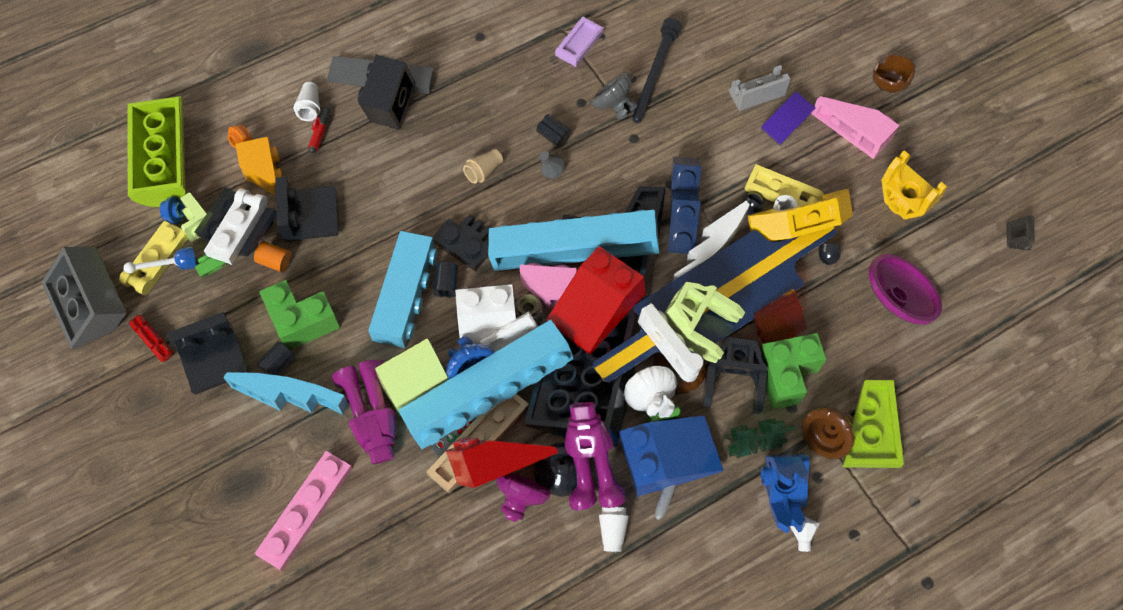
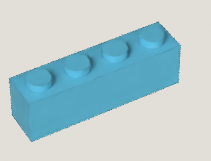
[368,231,438,348]

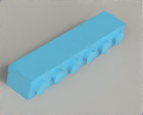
[488,210,659,271]
[398,320,574,449]

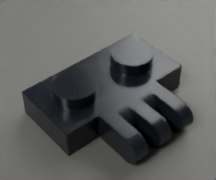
[432,214,492,272]

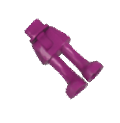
[332,359,396,465]
[565,402,626,510]

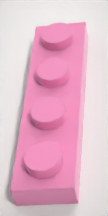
[254,451,352,571]

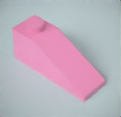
[812,96,899,159]

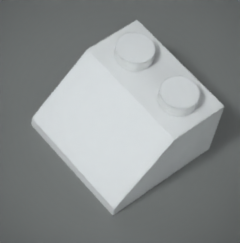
[455,285,516,344]

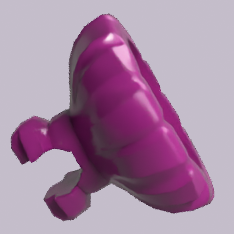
[496,472,551,522]

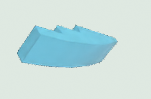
[224,372,349,415]

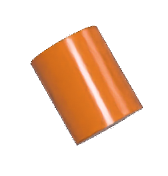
[254,241,292,273]

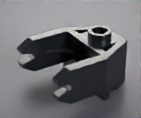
[702,337,767,414]

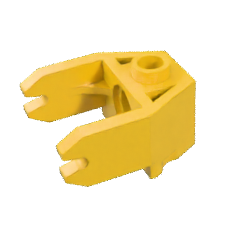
[882,150,948,220]

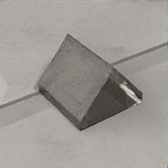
[1006,215,1035,251]

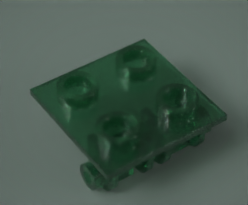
[722,418,796,458]

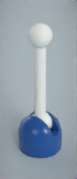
[124,247,196,273]

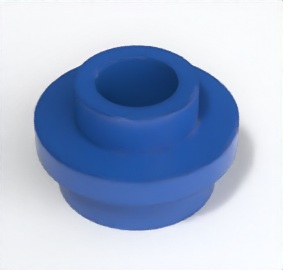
[160,197,185,224]

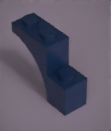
[667,157,701,254]

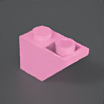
[520,263,576,309]

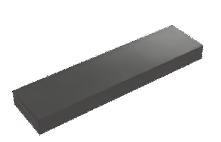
[328,56,434,94]

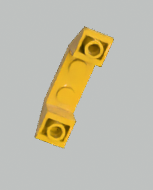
[748,189,853,241]

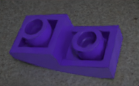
[761,92,816,146]

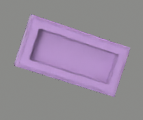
[555,17,604,67]

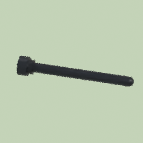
[632,18,682,124]

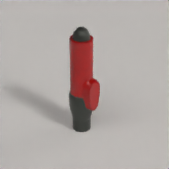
[308,108,331,153]

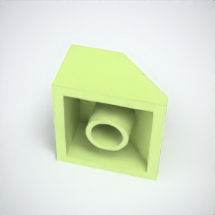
[375,339,448,416]

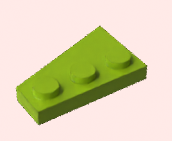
[842,380,904,468]

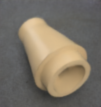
[463,149,503,184]

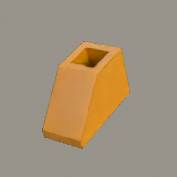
[235,137,283,196]

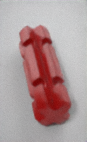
[129,315,174,362]

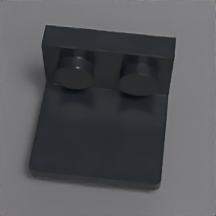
[275,177,339,241]
[194,188,277,257]
[167,312,249,395]

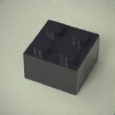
[358,55,416,130]

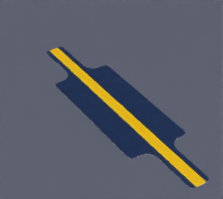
[593,227,837,382]

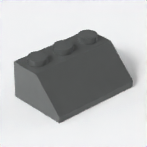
[41,247,126,349]

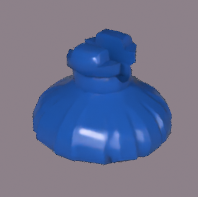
[446,336,495,380]

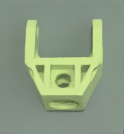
[664,282,745,363]

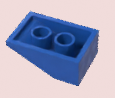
[619,416,723,497]

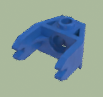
[761,454,810,533]

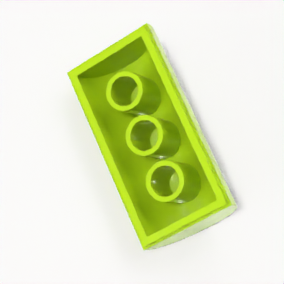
[127,96,186,207]

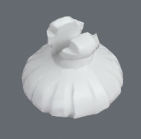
[623,366,677,418]

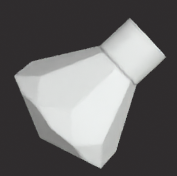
[790,517,820,551]

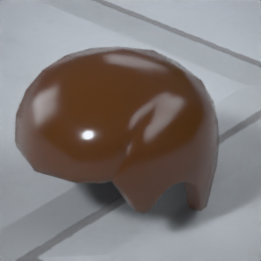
[873,55,915,93]

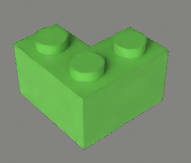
[259,280,340,350]
[760,333,826,410]

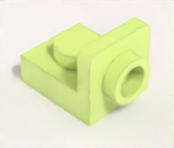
[180,192,206,242]

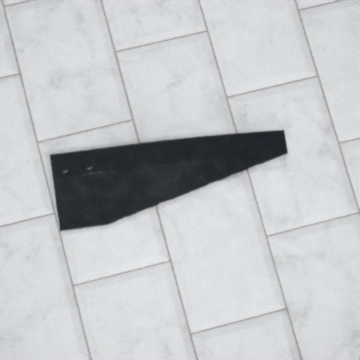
[524,186,666,447]

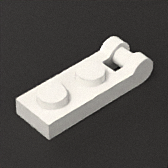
[204,188,268,265]
[638,303,703,382]

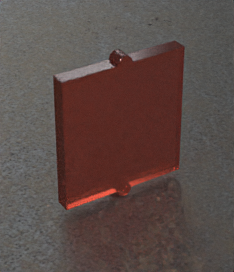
[753,289,807,344]

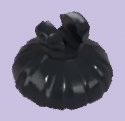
[534,442,577,497]

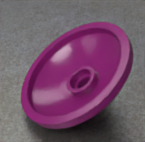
[869,254,942,325]

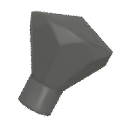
[539,151,565,179]

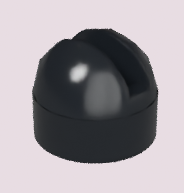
[741,192,764,215]
[818,243,841,265]

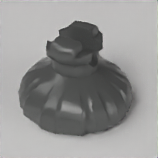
[590,72,637,120]

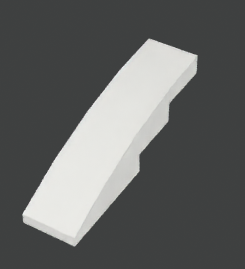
[673,201,750,281]

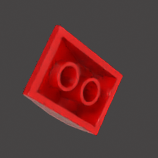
[546,246,646,354]
[446,436,558,488]

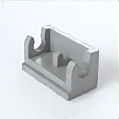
[728,65,790,111]

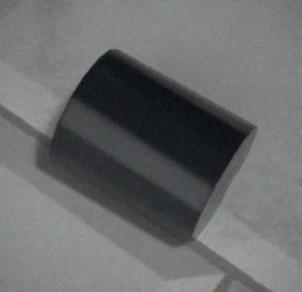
[536,114,571,148]
[433,262,458,298]
[256,341,295,376]

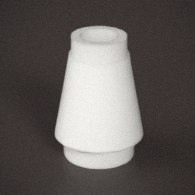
[294,82,320,121]
[599,507,629,552]

